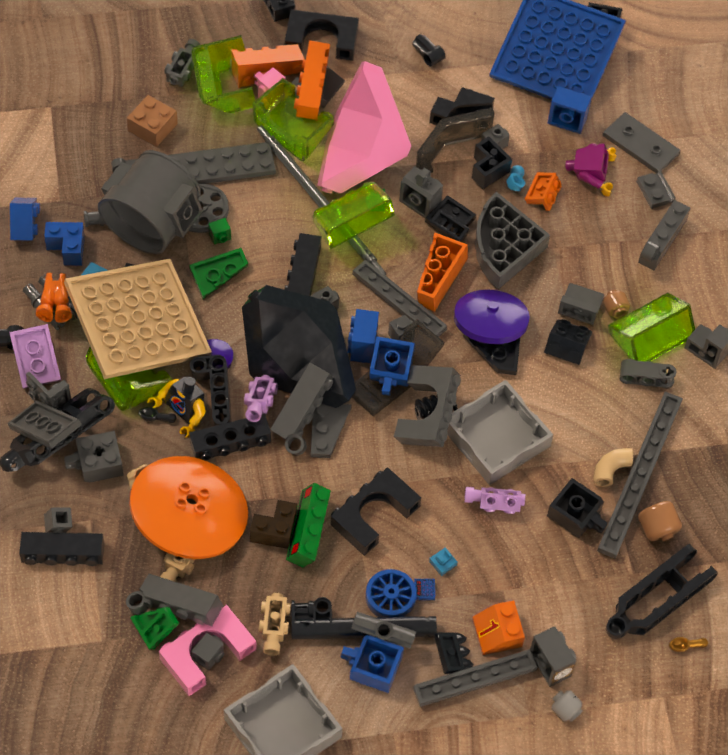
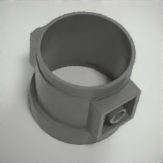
[98,150,203,254]

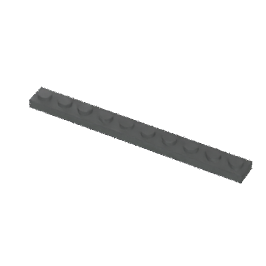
[597,392,683,559]

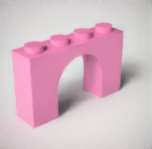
[159,605,256,696]

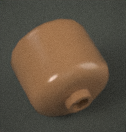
[638,501,682,542]

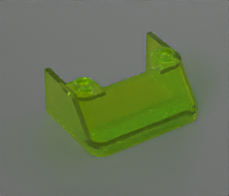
[191,35,258,113]

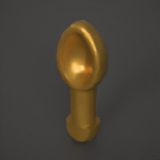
[669,637,708,652]

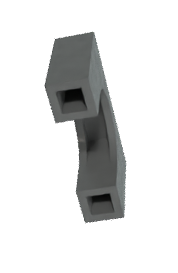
[394,365,461,447]

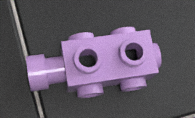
[244,375,278,422]
[464,487,525,514]

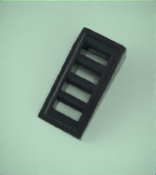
[429,209,470,242]

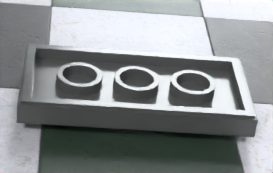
[603,112,681,173]
[8,401,82,449]

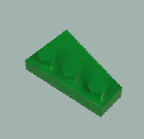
[189,248,248,299]

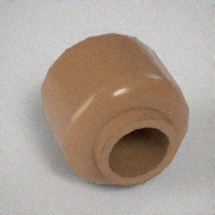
[603,290,630,318]

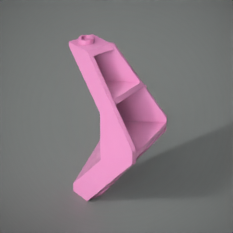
[317,61,411,194]

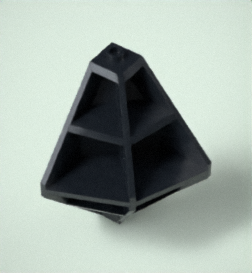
[242,285,356,408]

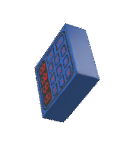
[414,579,435,600]

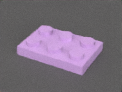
[10,324,61,389]

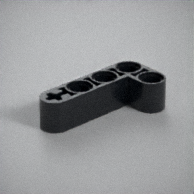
[190,355,232,426]

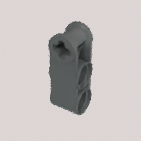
[620,359,677,388]

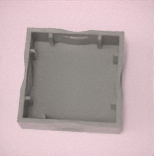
[447,380,553,485]
[224,664,343,755]

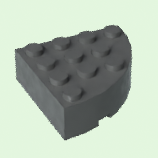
[475,192,550,290]

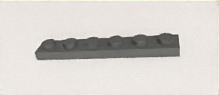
[352,260,447,341]
[413,649,537,707]

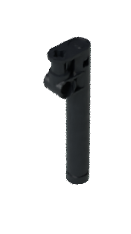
[291,597,437,640]

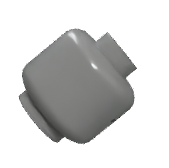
[552,691,583,722]

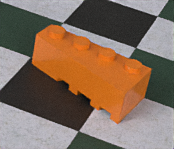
[294,40,330,120]
[231,44,304,88]
[417,232,468,312]

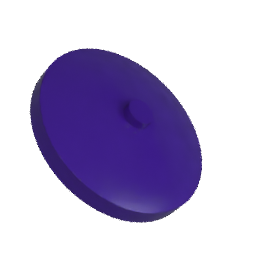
[454,290,530,344]

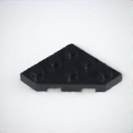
[463,334,520,375]

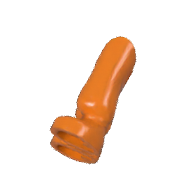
[36,273,72,323]

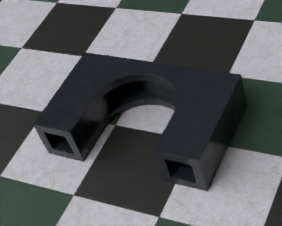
[285,10,359,61]
[331,467,422,556]

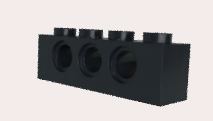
[189,414,271,461]

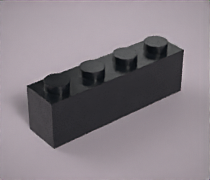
[284,233,322,296]
[19,532,104,566]

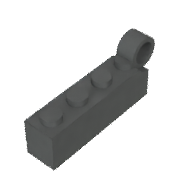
[638,200,691,271]
[270,363,334,456]
[126,574,223,626]

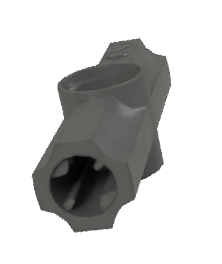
[351,612,416,649]

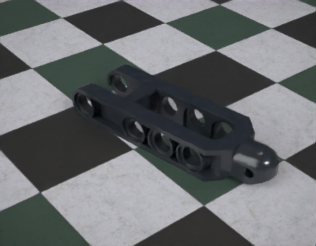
[0,388,115,472]
[606,544,718,639]

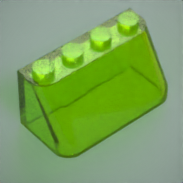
[312,182,395,249]
[608,292,695,362]

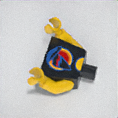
[147,377,206,438]

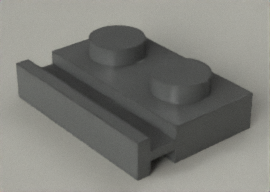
[636,171,676,209]

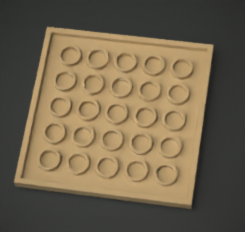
[64,259,212,379]

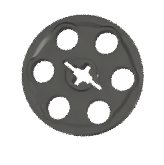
[188,184,229,233]

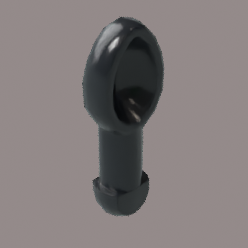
[138,407,177,423]

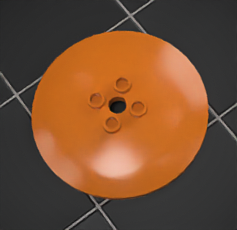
[129,456,248,559]

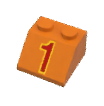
[472,600,525,655]

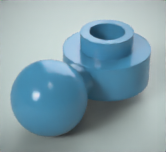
[506,165,525,191]

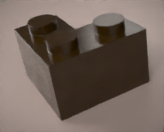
[250,500,297,549]

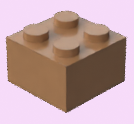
[127,95,178,147]

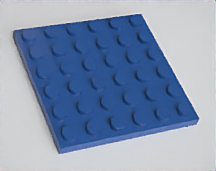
[489,0,626,103]

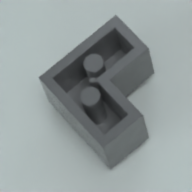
[684,324,728,369]

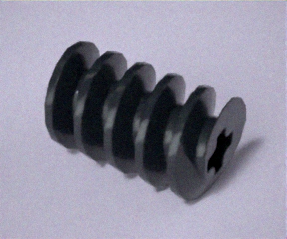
[415,395,458,420]

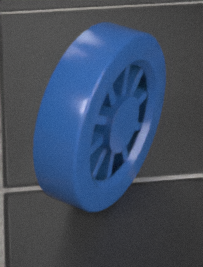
[365,569,417,617]

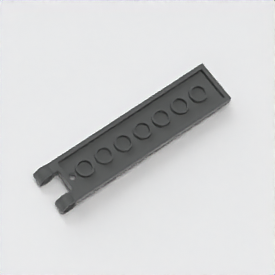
[111,142,276,184]

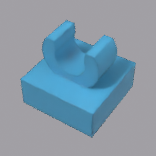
[429,548,458,576]

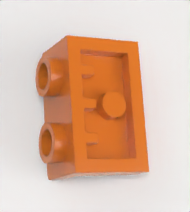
[525,172,562,211]

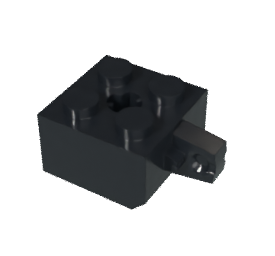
[547,478,607,538]

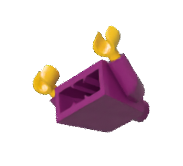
[565,143,616,196]

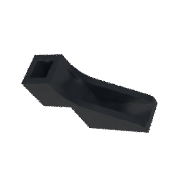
[429,87,495,128]

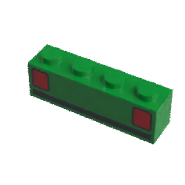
[286,483,331,568]

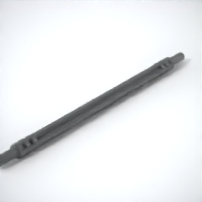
[257,125,387,276]

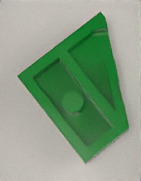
[131,607,179,650]

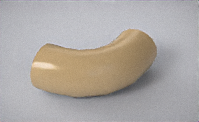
[594,448,633,487]

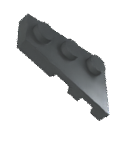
[311,403,352,458]

